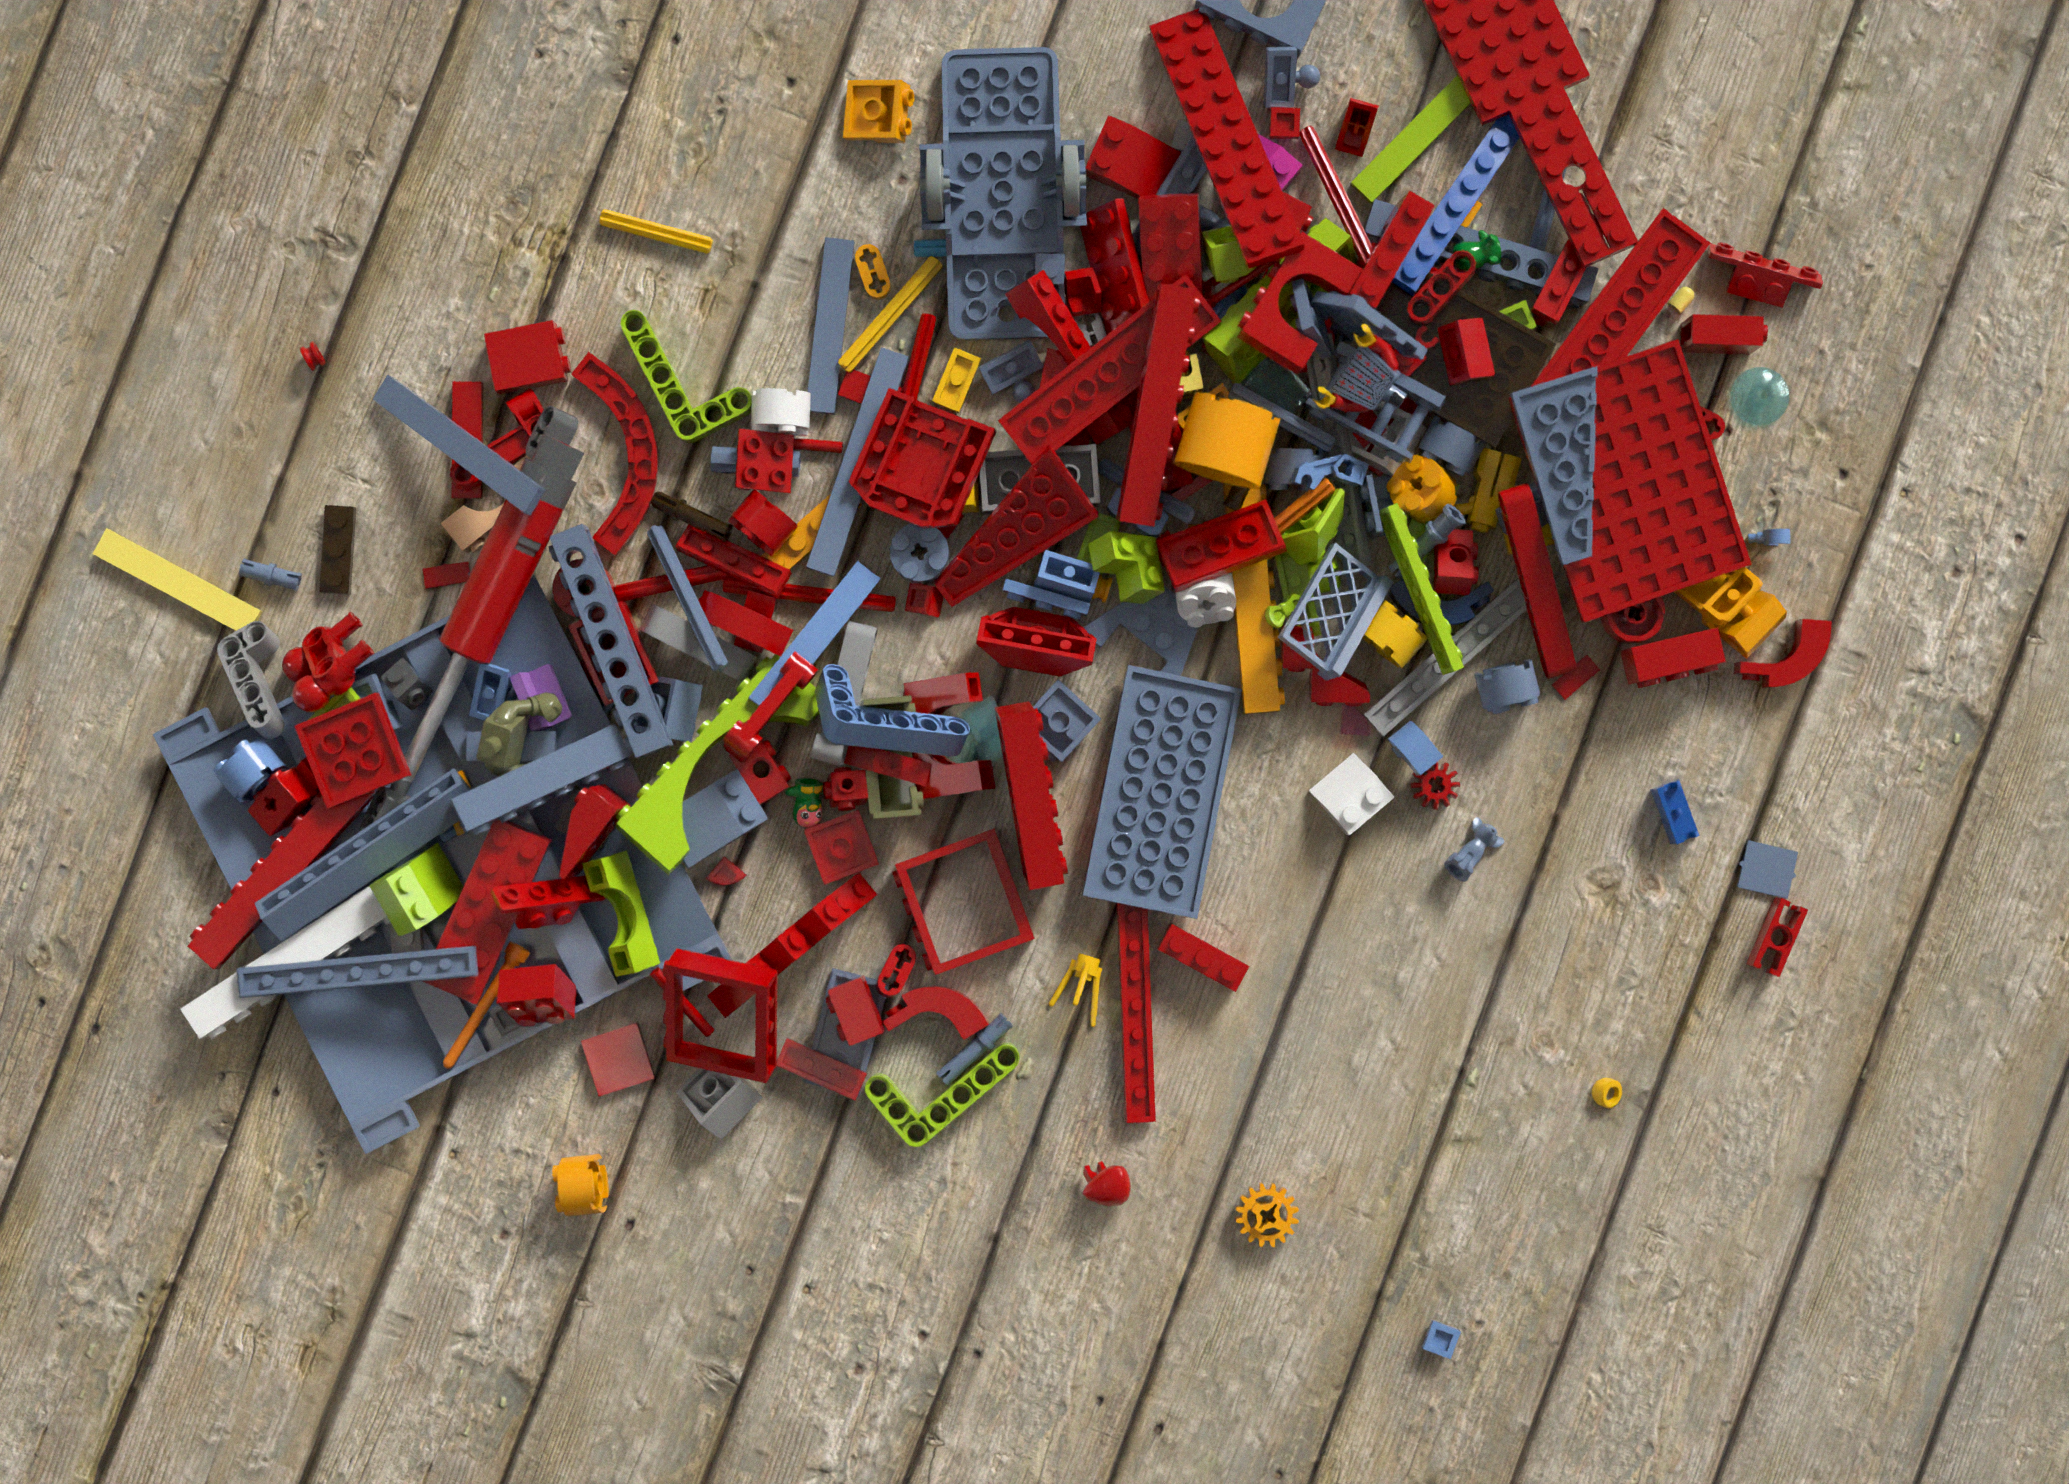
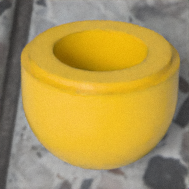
[1592,1078,1622,1109]

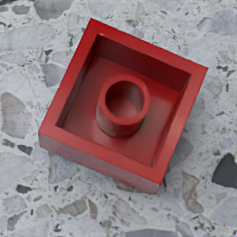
[497,964,576,1027]
[825,975,885,1046]

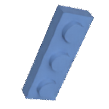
[1003,579,1090,620]

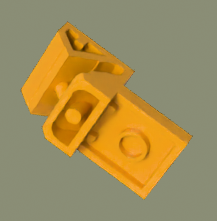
[1674,567,1787,659]

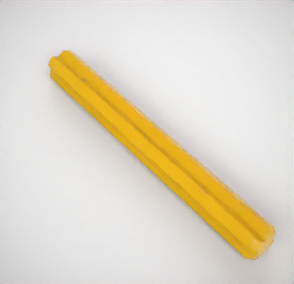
[838,256,943,372]

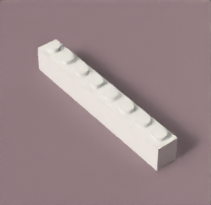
[180,886,391,1040]

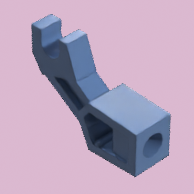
[1290,453,1369,490]

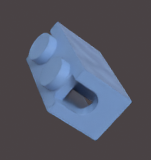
[1033,550,1100,603]

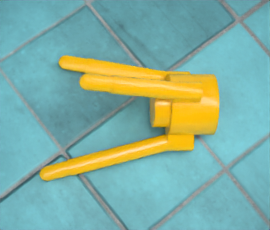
[1049,953,1102,1027]

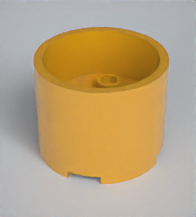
[1174,393,1280,489]

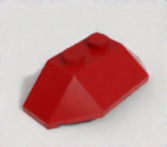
[976,607,1097,677]

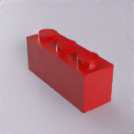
[1157,923,1250,992]

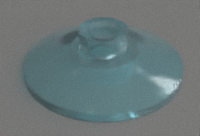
[1730,367,1789,425]

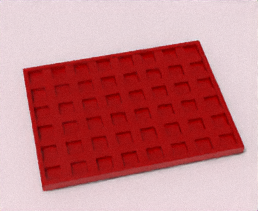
[1508,339,1752,623]

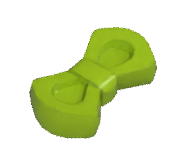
[1265,593,1306,628]

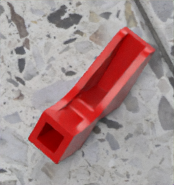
[1281,626,1370,707]

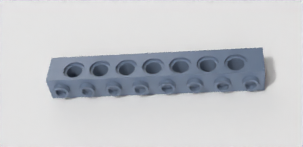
[1364,199,1599,308]
[548,524,673,758]

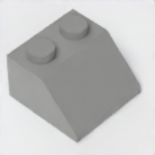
[676,1068,762,1140]

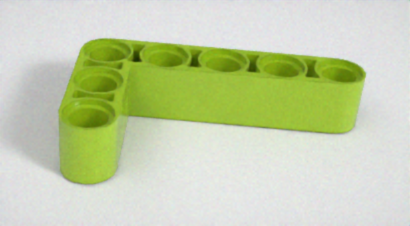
[620,310,752,443]
[865,1043,1020,1147]

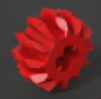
[1410,762,1460,810]

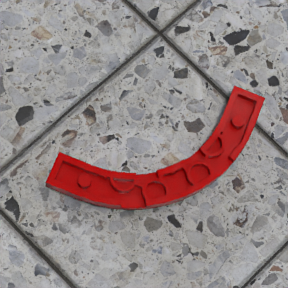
[571,352,659,557]

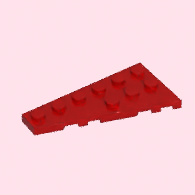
[935,444,1099,607]

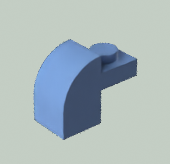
[1387,721,1443,776]

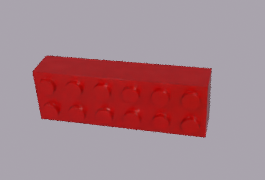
[994,701,1068,890]
[423,819,552,1005]

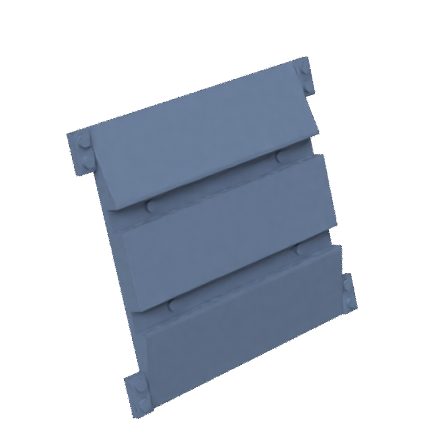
[153,571,733,1154]

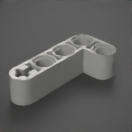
[639,603,757,682]
[217,621,285,739]

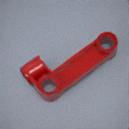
[450,388,544,492]
[723,651,819,763]

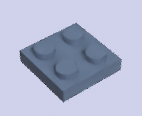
[1290,278,1333,359]

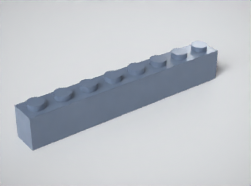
[255,768,471,941]

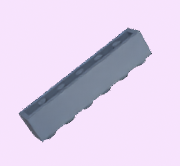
[450,724,631,836]

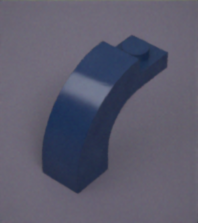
[1388,579,1494,626]

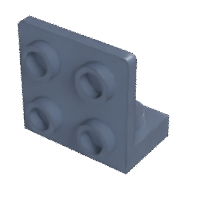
[1358,474,1394,539]

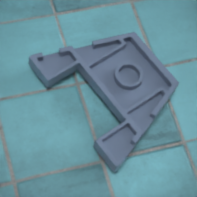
[1312,291,1428,360]
[1084,586,1198,676]

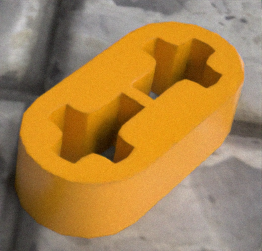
[855,244,891,300]

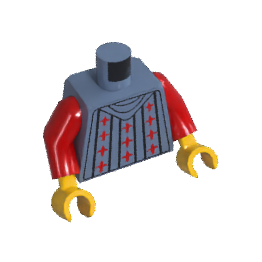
[1312,324,1407,413]

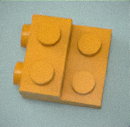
[843,80,914,143]

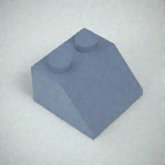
[634,676,703,742]

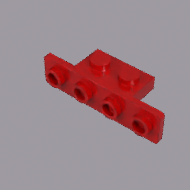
[1707,242,1823,308]
[490,876,605,930]

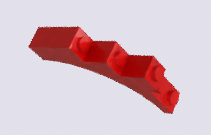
[707,872,877,1019]

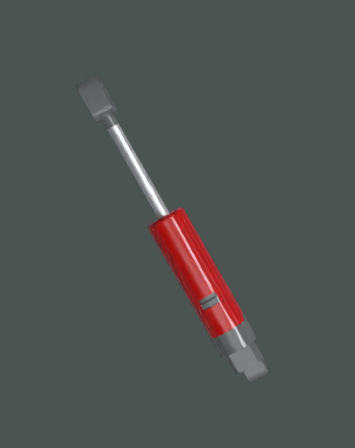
[359,406,584,832]

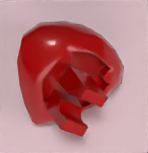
[1082,1161,1131,1207]

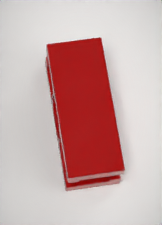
[1746,897,1808,977]

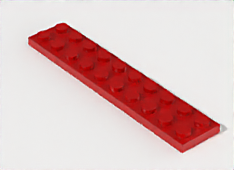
[1149,8,1305,270]
[1080,198,1193,493]

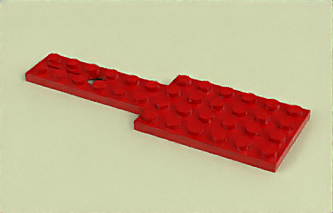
[1422,0,1638,269]

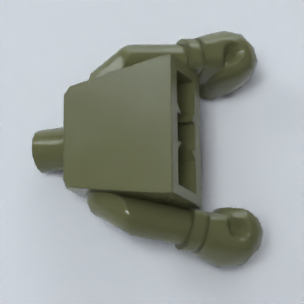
[476,692,562,776]

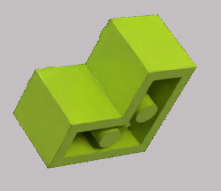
[1089,531,1165,604]

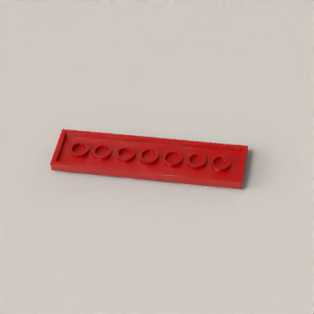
[1531,208,1711,387]
[997,274,1221,465]

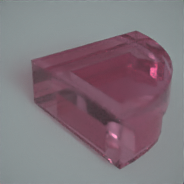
[1340,705,1370,736]

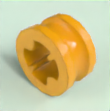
[1092,574,1113,603]

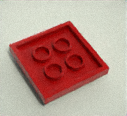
[294,692,412,809]

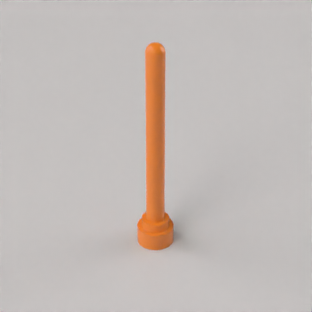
[443,941,530,1069]

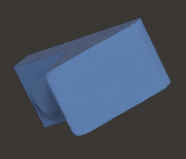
[469,664,513,721]

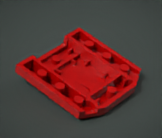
[848,388,997,529]

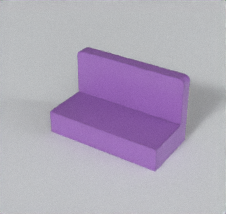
[509,664,572,731]

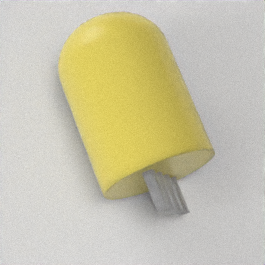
[1666,287,1694,317]

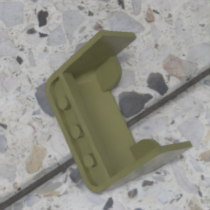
[859,696,924,820]

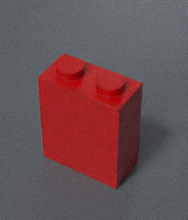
[1680,314,1768,355]
[484,320,571,395]

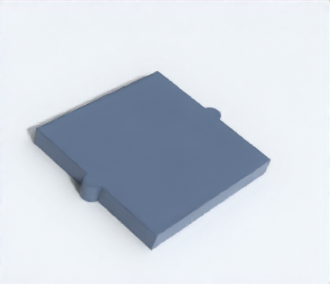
[1737,840,1798,899]

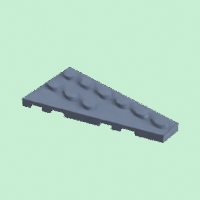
[1510,366,1597,565]

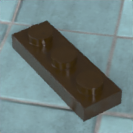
[319,505,356,595]

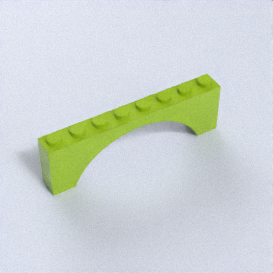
[616,654,819,876]

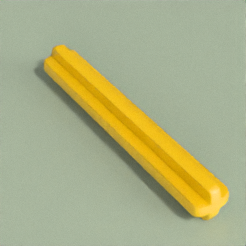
[599,209,713,254]

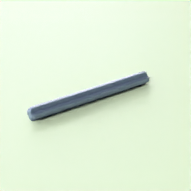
[647,525,728,671]

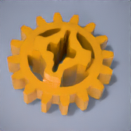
[1235,1182,1299,1247]

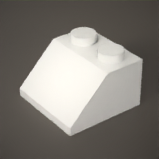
[1309,753,1395,835]

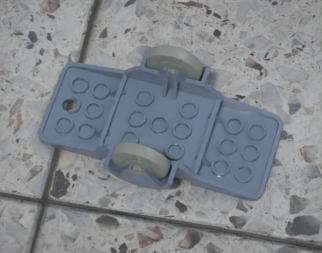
[919,47,1087,340]

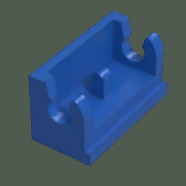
[1651,779,1700,844]

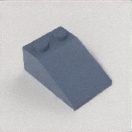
[682,769,768,869]

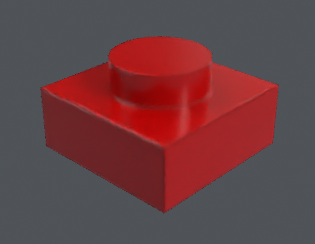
[1269,107,1300,139]

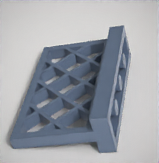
[1278,542,1393,681]

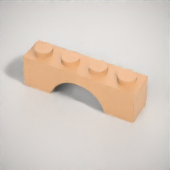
[441,455,530,553]

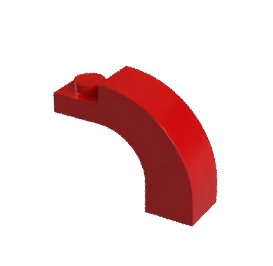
[698,590,793,656]
[1733,619,1832,688]
[882,985,989,1040]

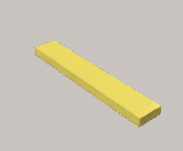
[93,528,263,631]

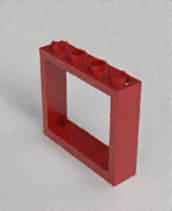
[892,828,1035,975]
[662,948,778,1083]

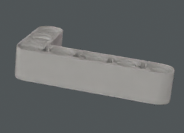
[811,621,878,767]

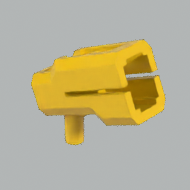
[1454,448,1521,533]

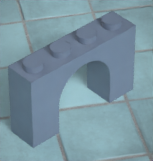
[1195,0,1327,58]

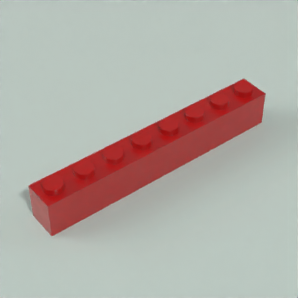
[1116,283,1200,527]
[187,790,377,970]

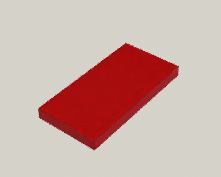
[1156,499,1287,593]

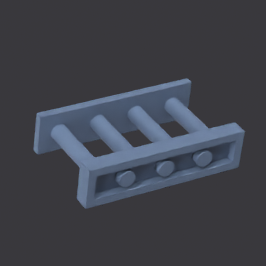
[1306,341,1445,464]

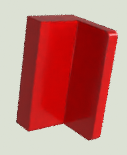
[1437,318,1495,385]

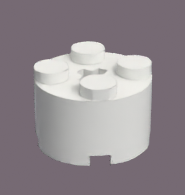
[751,388,811,436]
[1175,572,1236,628]

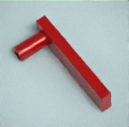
[1530,215,1603,326]

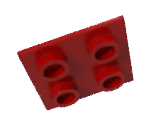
[735,429,794,493]

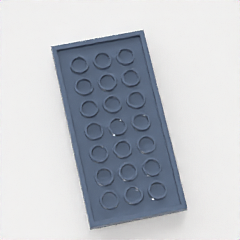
[1081,665,1242,919]

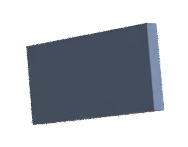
[803,968,889,1097]

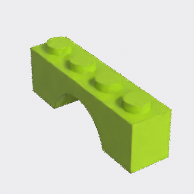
[582,850,660,977]

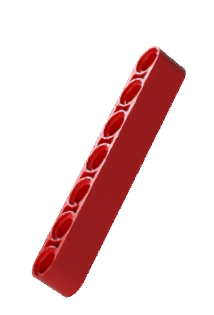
[1497,483,1577,679]

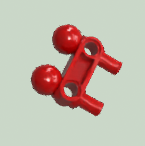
[282,611,374,712]

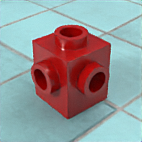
[823,767,868,811]

